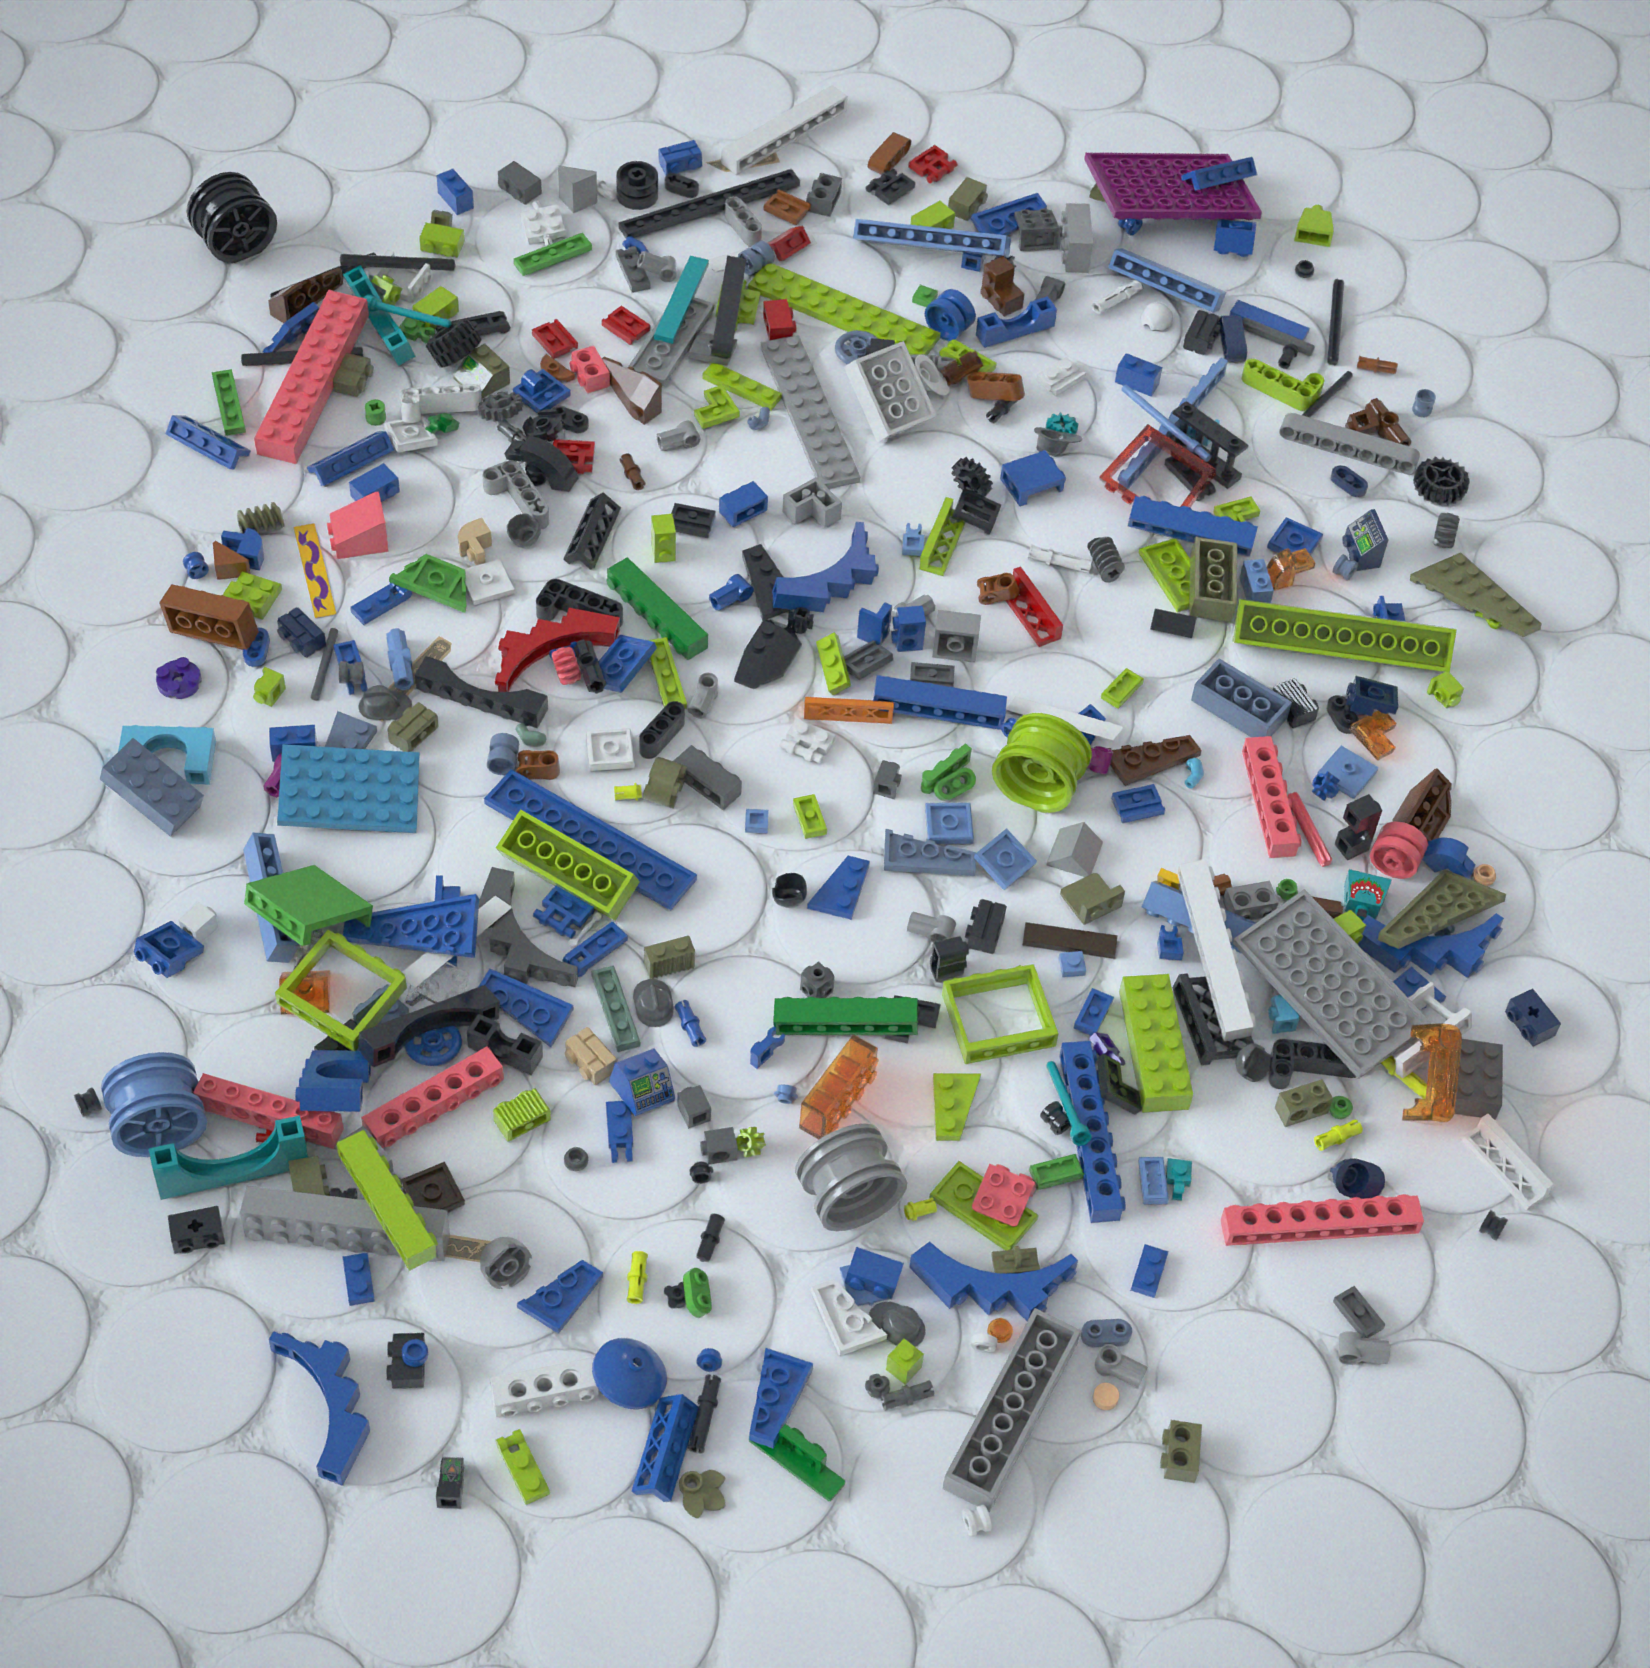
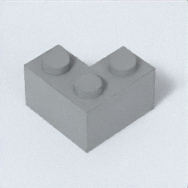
[782,477,842,528]

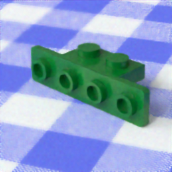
[749,1424,845,1502]

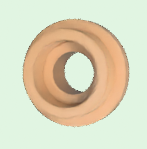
[1473,864,1496,886]

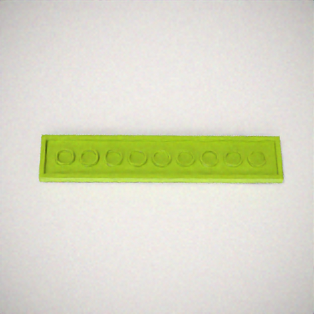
[748,263,941,355]

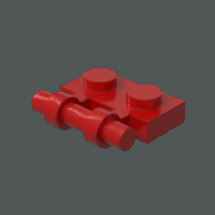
[908,145,958,184]
[553,439,595,474]

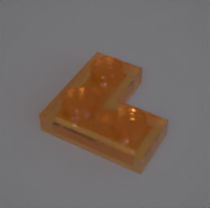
[1349,711,1397,761]

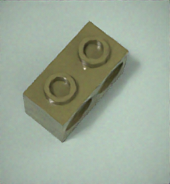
[1275,1079,1333,1127]
[1160,1420,1202,1483]

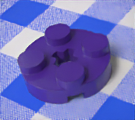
[156,657,202,699]

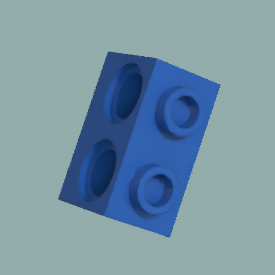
[891,605,926,652]

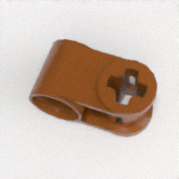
[977,572,1020,605]
[516,750,560,780]

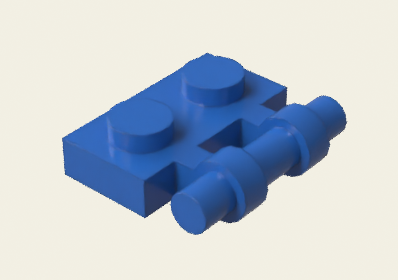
[533,886,594,939]

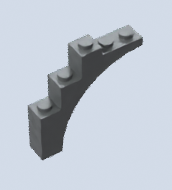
[479,867,578,987]

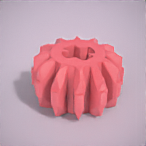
[552,647,581,685]

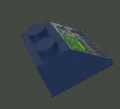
[1342,509,1389,571]

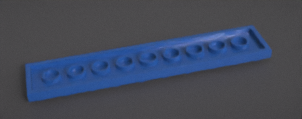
[484,769,697,911]

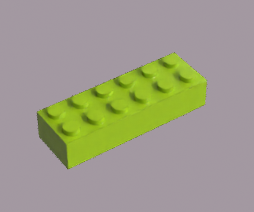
[496,809,640,921]
[1119,974,1193,1113]

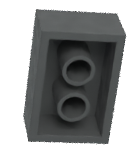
[1448,1038,1503,1120]

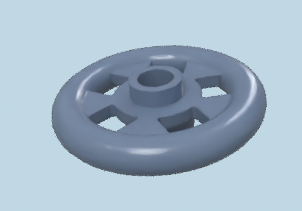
[835,331,878,364]

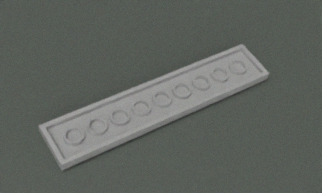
[760,335,860,489]

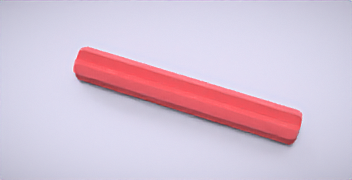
[1287,792,1332,867]

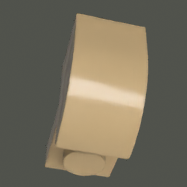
[458,518,492,565]

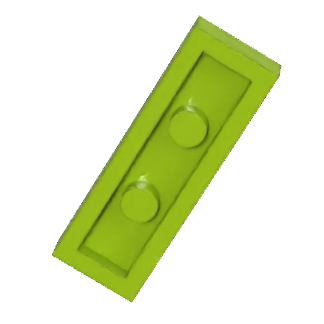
[816,632,851,695]

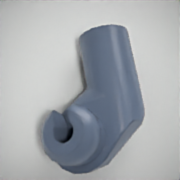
[747,407,770,430]

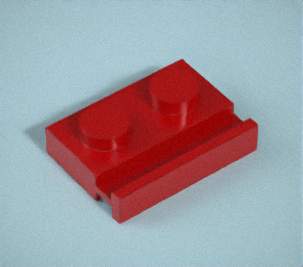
[601,305,651,345]
[532,318,578,359]

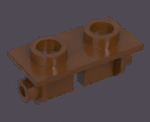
[940,351,984,386]

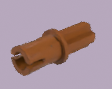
[1357,356,1398,374]

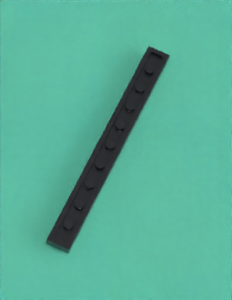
[619,169,800,238]

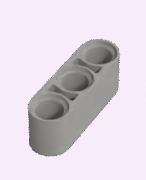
[725,197,762,246]

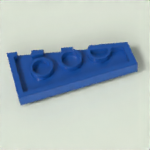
[478,968,574,1047]

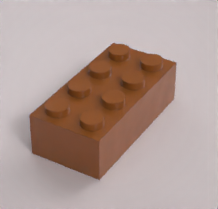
[159,584,259,650]

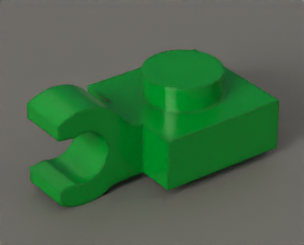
[425,413,460,434]

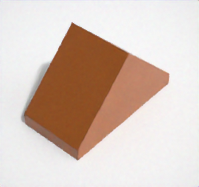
[213,540,251,580]

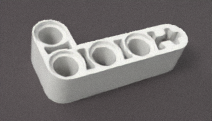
[401,385,482,423]

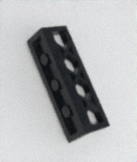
[563,492,621,570]

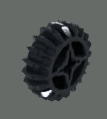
[1413,456,1470,506]

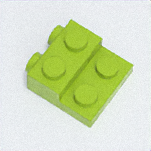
[223,571,282,620]

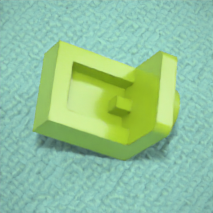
[371,274,403,305]

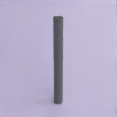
[311,628,338,701]

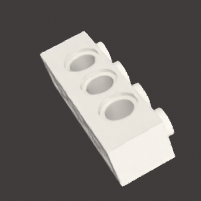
[490,1357,599,1417]

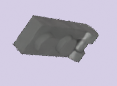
[616,246,651,293]

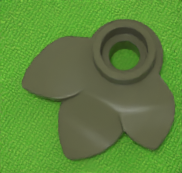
[679,1470,726,1519]

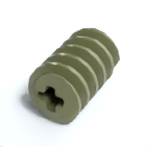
[237,502,285,534]

